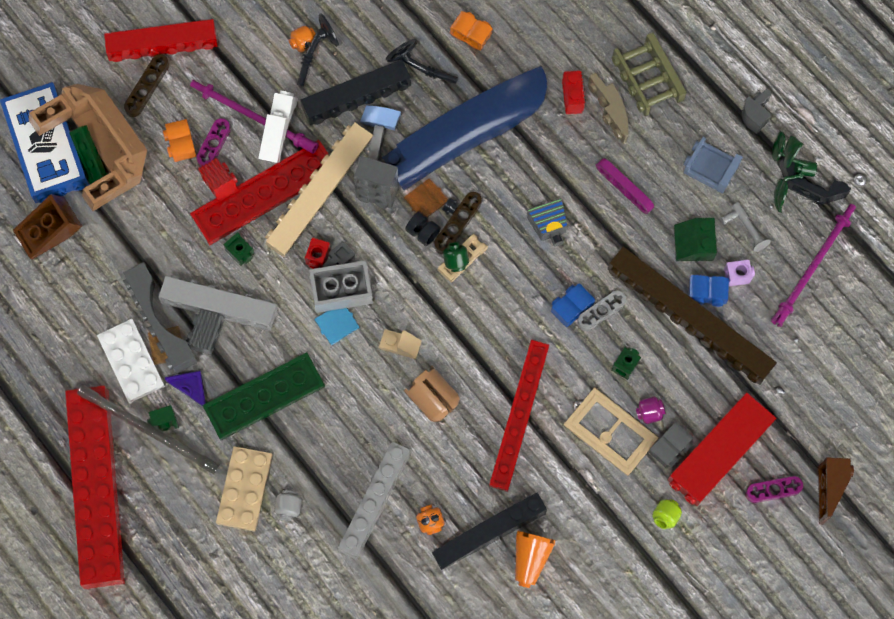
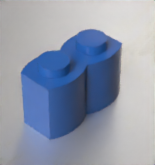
[688,275,729,307]
[551,283,595,328]

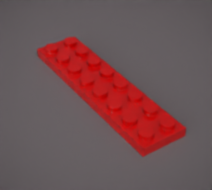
[190,140,330,246]

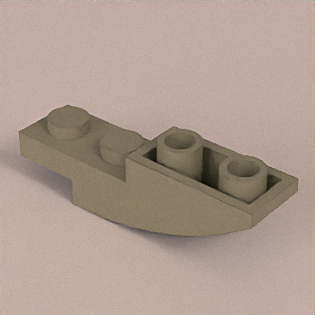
[588,73,628,144]

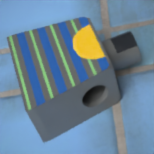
[527,198,567,247]

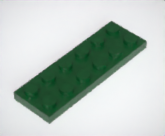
[202,352,325,441]

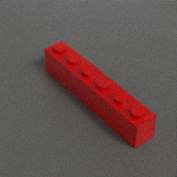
[104,19,218,62]

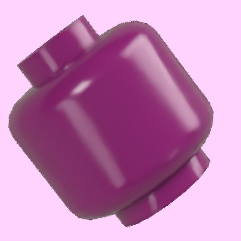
[636,396,666,424]

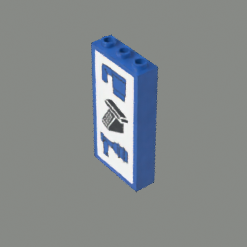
[0,82,89,203]

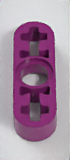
[197,118,231,167]
[746,476,803,503]

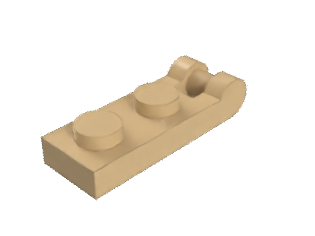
[438,234,488,283]

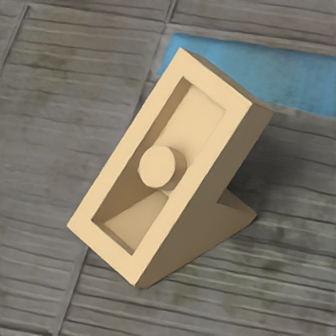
[379,329,422,359]

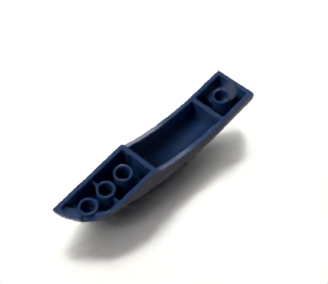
[382,66,547,191]

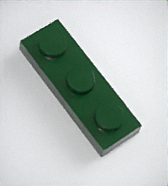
[69,125,107,184]

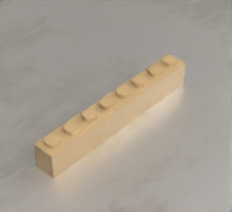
[265,122,373,258]

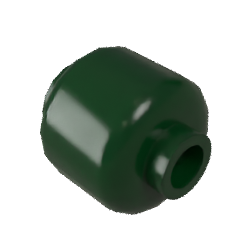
[443,242,469,272]

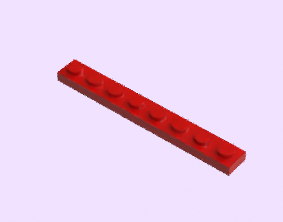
[489,340,549,492]

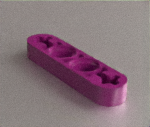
[596,158,654,214]

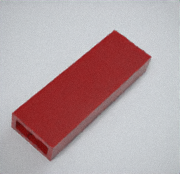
[668,392,777,506]

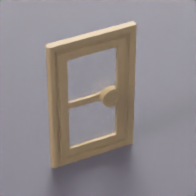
[564,387,659,476]

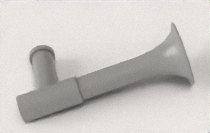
[720,202,771,252]

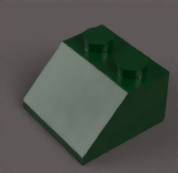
[674,218,717,261]

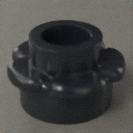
[442,197,459,215]

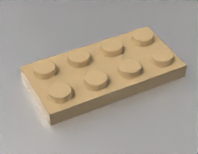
[216,446,273,532]

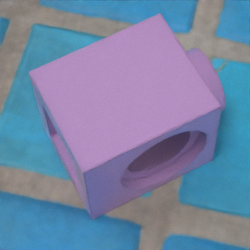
[724,260,755,286]

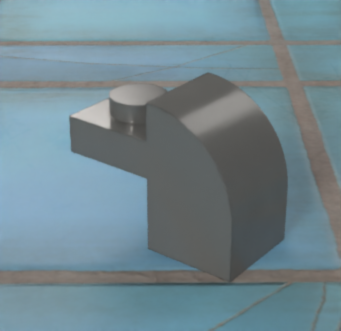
[742,88,772,134]

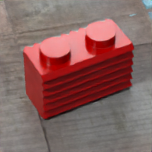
[562,71,585,114]
[198,158,238,201]

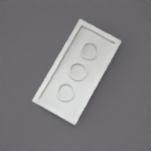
[97,319,165,404]

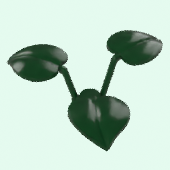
[772,130,817,213]

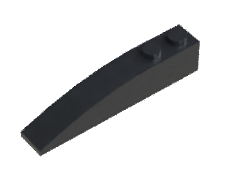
[432,492,547,570]

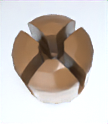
[404,366,460,422]

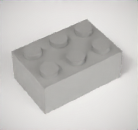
[309,261,373,313]

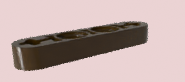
[124,54,169,117]
[434,192,482,254]

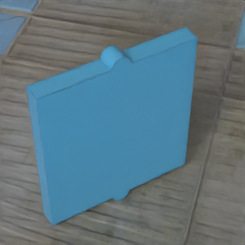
[314,308,360,345]

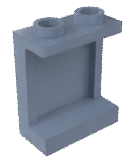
[683,137,743,194]

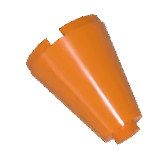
[515,530,556,588]

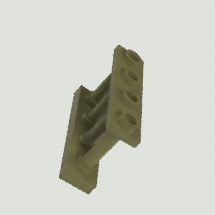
[612,33,687,116]

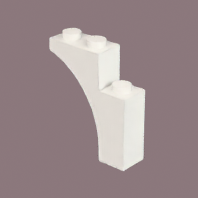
[258,90,298,163]

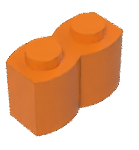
[450,11,493,51]
[163,119,196,162]

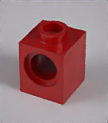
[305,237,331,269]

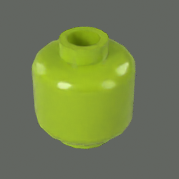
[652,499,682,529]

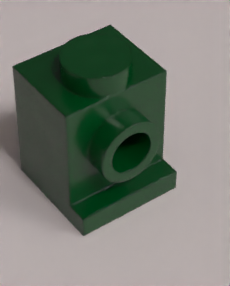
[223,232,255,266]
[611,347,641,380]
[147,405,179,432]

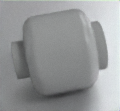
[274,490,302,521]

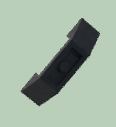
[779,157,851,205]

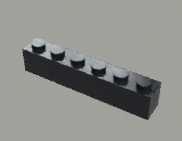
[300,59,411,126]

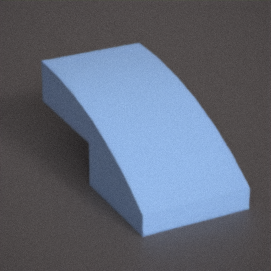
[360,105,401,131]

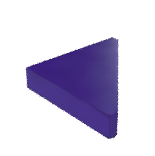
[165,371,206,406]

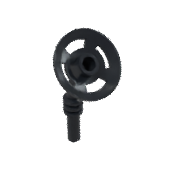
[297,13,339,87]
[386,39,458,84]

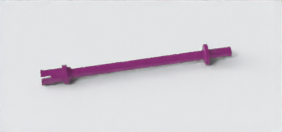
[190,80,318,154]
[771,204,856,327]

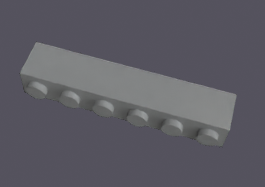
[159,276,278,331]
[338,442,410,560]

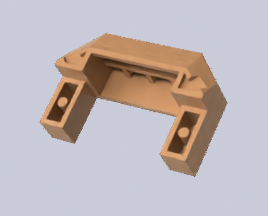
[29,84,147,211]

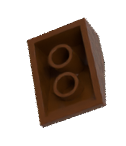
[13,194,82,260]
[818,457,854,525]

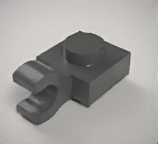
[323,241,355,267]

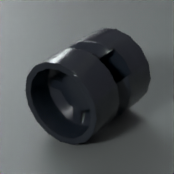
[405,211,441,246]

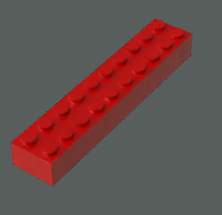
[65,385,125,589]

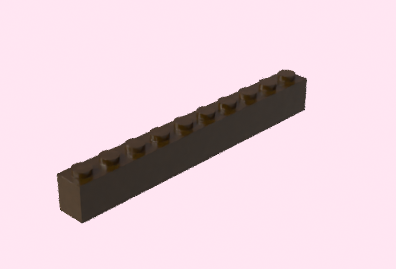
[607,247,777,385]

